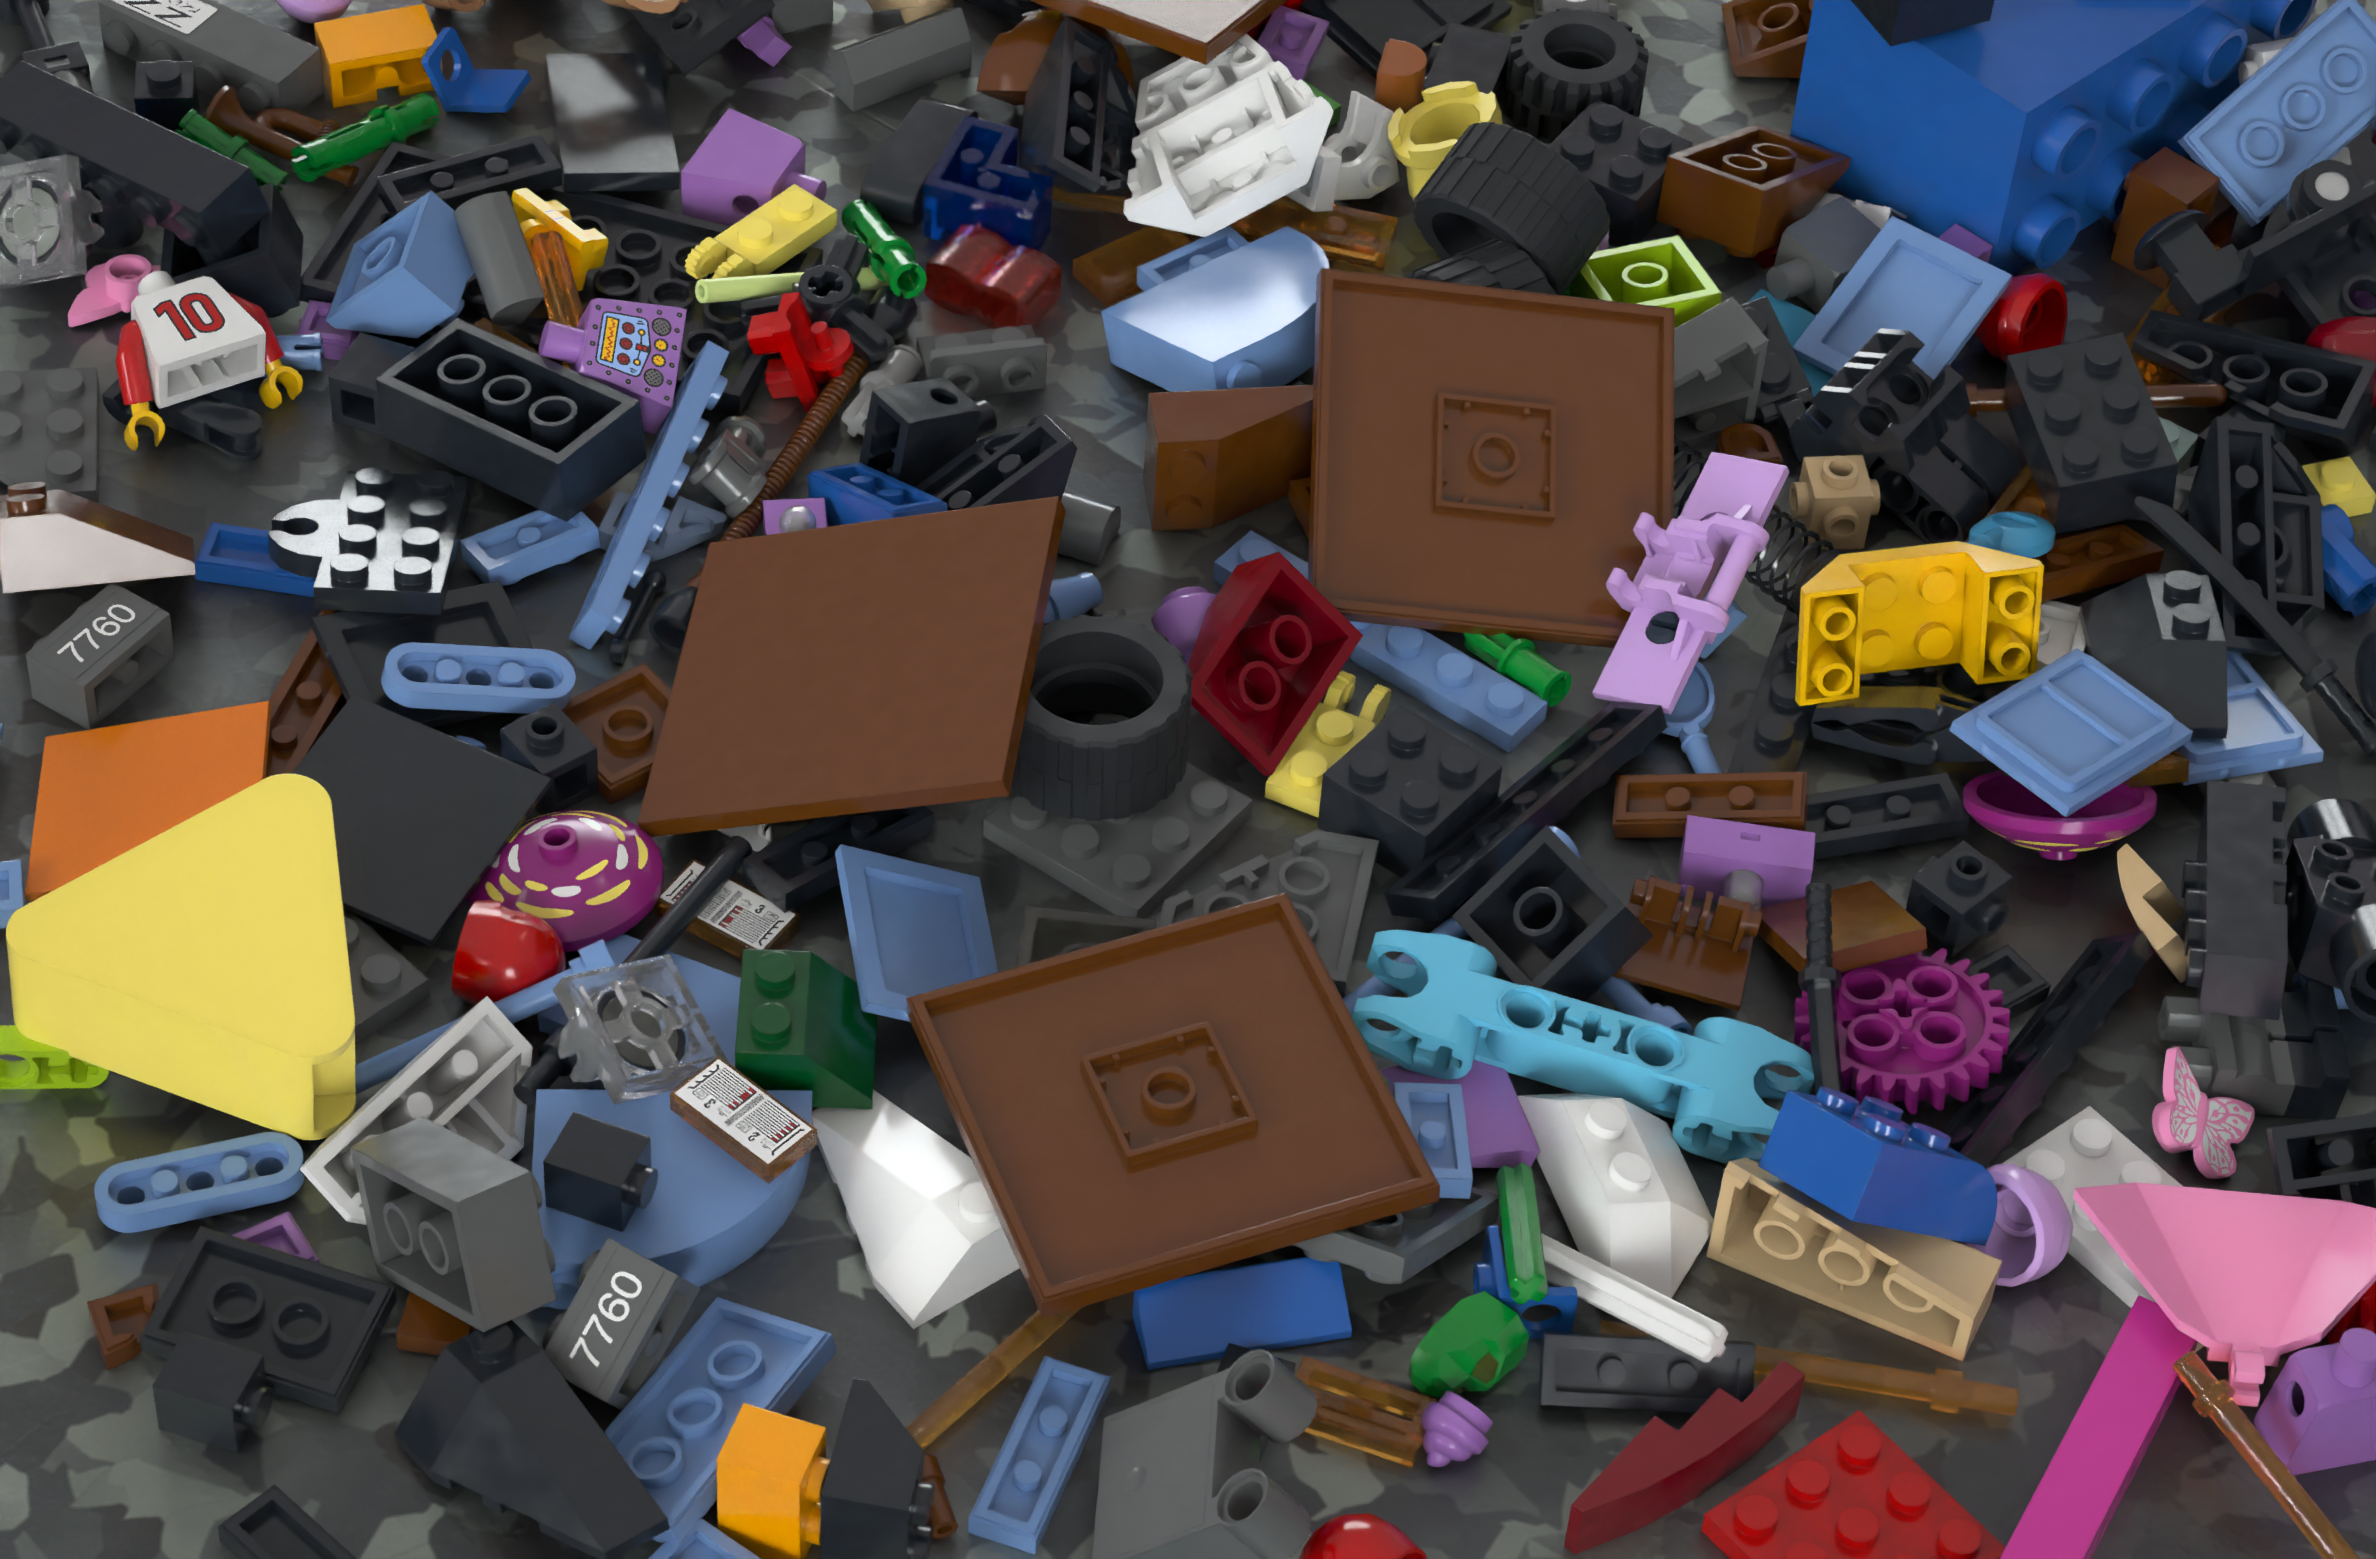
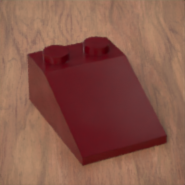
[1188,552,1363,776]

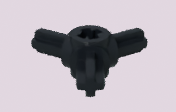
[738,234,895,364]

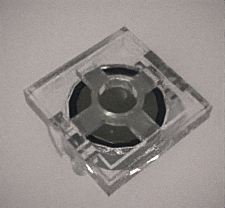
[0,154,104,290]
[553,954,731,1105]

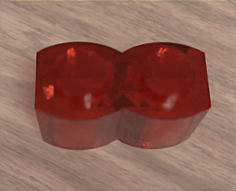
[925,224,1062,329]

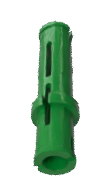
[291,93,440,182]
[841,199,927,299]

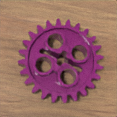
[1793,948,2010,1114]

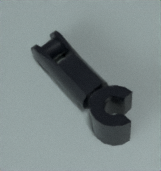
[102,379,263,461]

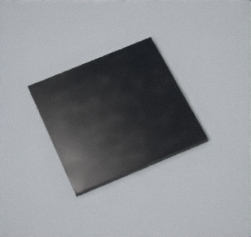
[292,695,552,946]

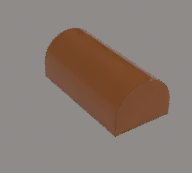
[1374,39,1427,164]

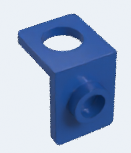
[422,27,531,113]
[1473,1225,1578,1339]

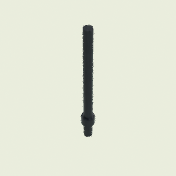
[513,835,753,1106]

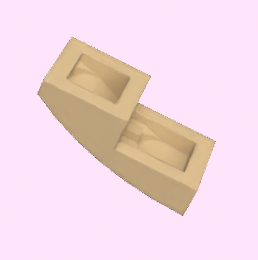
[2117,843,2187,983]

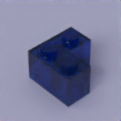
[923,115,1053,265]

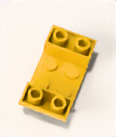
[1795,541,2044,706]

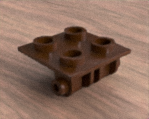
[1612,875,1762,1011]

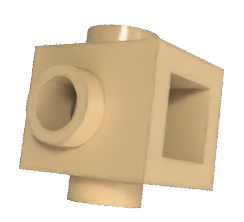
[1789,455,1880,550]

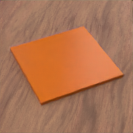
[25,701,272,902]

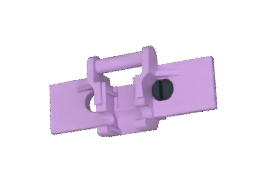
[1592,452,1789,715]

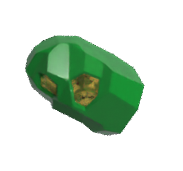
[1408,1291,1529,1398]

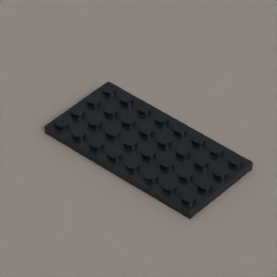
[300,142,823,414]

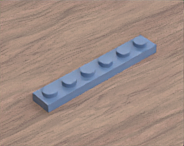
[568,340,729,650]
[1213,530,1548,753]

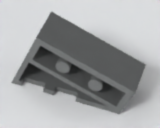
[1674,296,1769,450]

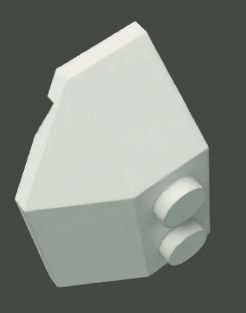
[300,996,533,1225]
[1517,1093,1714,1299]

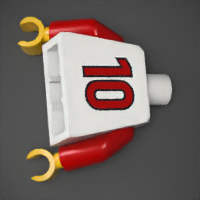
[115,270,303,451]

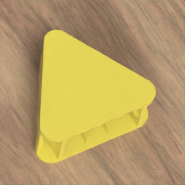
[6,774,356,1140]

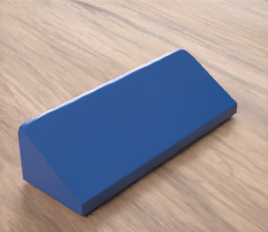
[807,462,948,526]
[1132,1256,1352,1370]

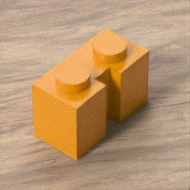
[314,4,443,108]
[716,1403,831,1559]

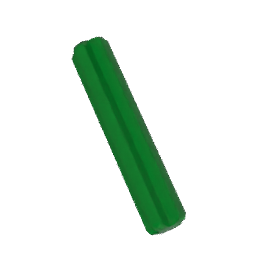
[1496,1163,1548,1305]

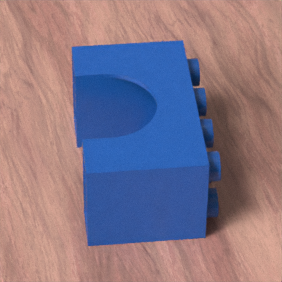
[1790,0,2317,275]

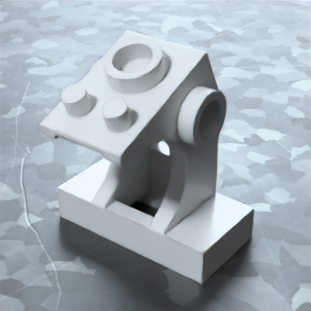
[1286,91,1400,212]

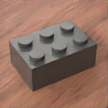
[350,1117,557,1332]

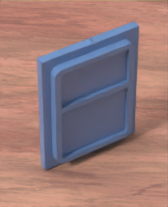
[1792,216,2012,380]
[1949,648,2193,817]
[2162,651,2324,785]
[835,844,998,1022]

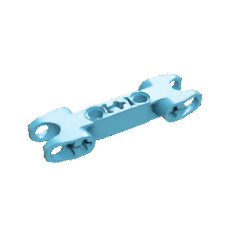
[1352,930,1814,1164]

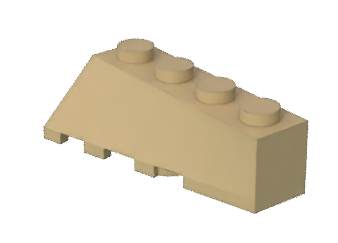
[1706,1158,2002,1362]

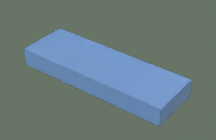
[968,1356,1111,1555]

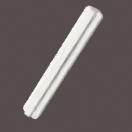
[1541,1233,1728,1363]

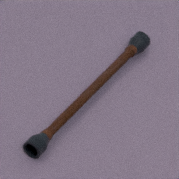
[649,285,917,652]

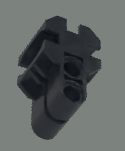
[1789,328,2022,544]

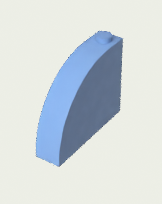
[1101,226,1330,392]
[532,1089,812,1309]

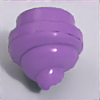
[1421,1391,1493,1467]

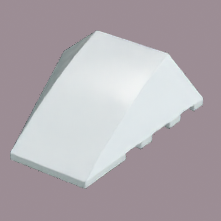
[1124,34,1334,237]

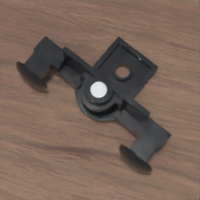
[2133,117,2376,330]

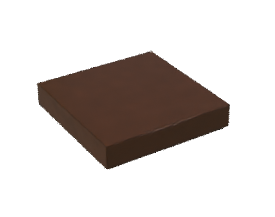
[562,663,672,804]
[1757,880,1927,972]

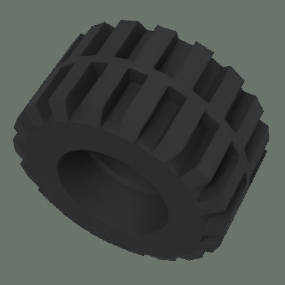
[1503,7,1649,143]

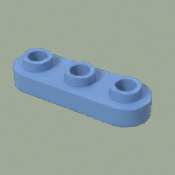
[381,642,576,714]
[94,1132,305,1233]

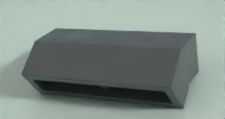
[828,7,972,112]

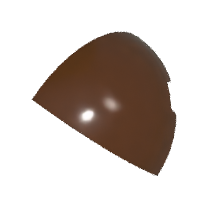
[977,8,1135,106]

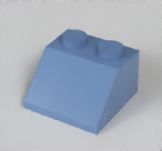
[325,191,474,339]

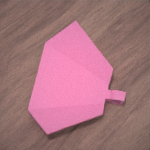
[2073,1182,2376,1407]

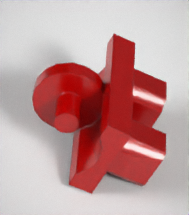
[747,292,854,413]

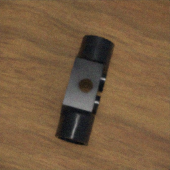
[2285,798,2376,1024]

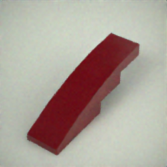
[1564,1360,1806,1554]

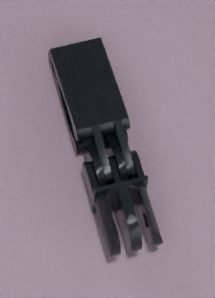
[1811,686,2008,777]

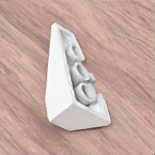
[812,1090,1020,1329]

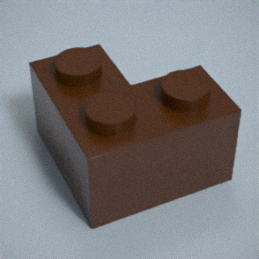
[2111,147,2238,291]

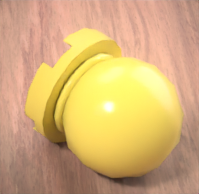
[1387,81,1503,200]

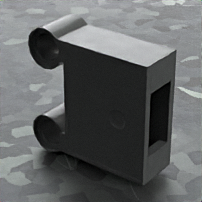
[1092,1349,1317,1559]

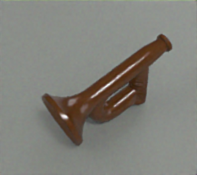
[204,85,359,188]

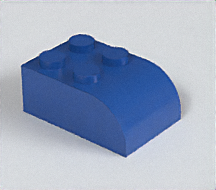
[1758,1087,1997,1246]

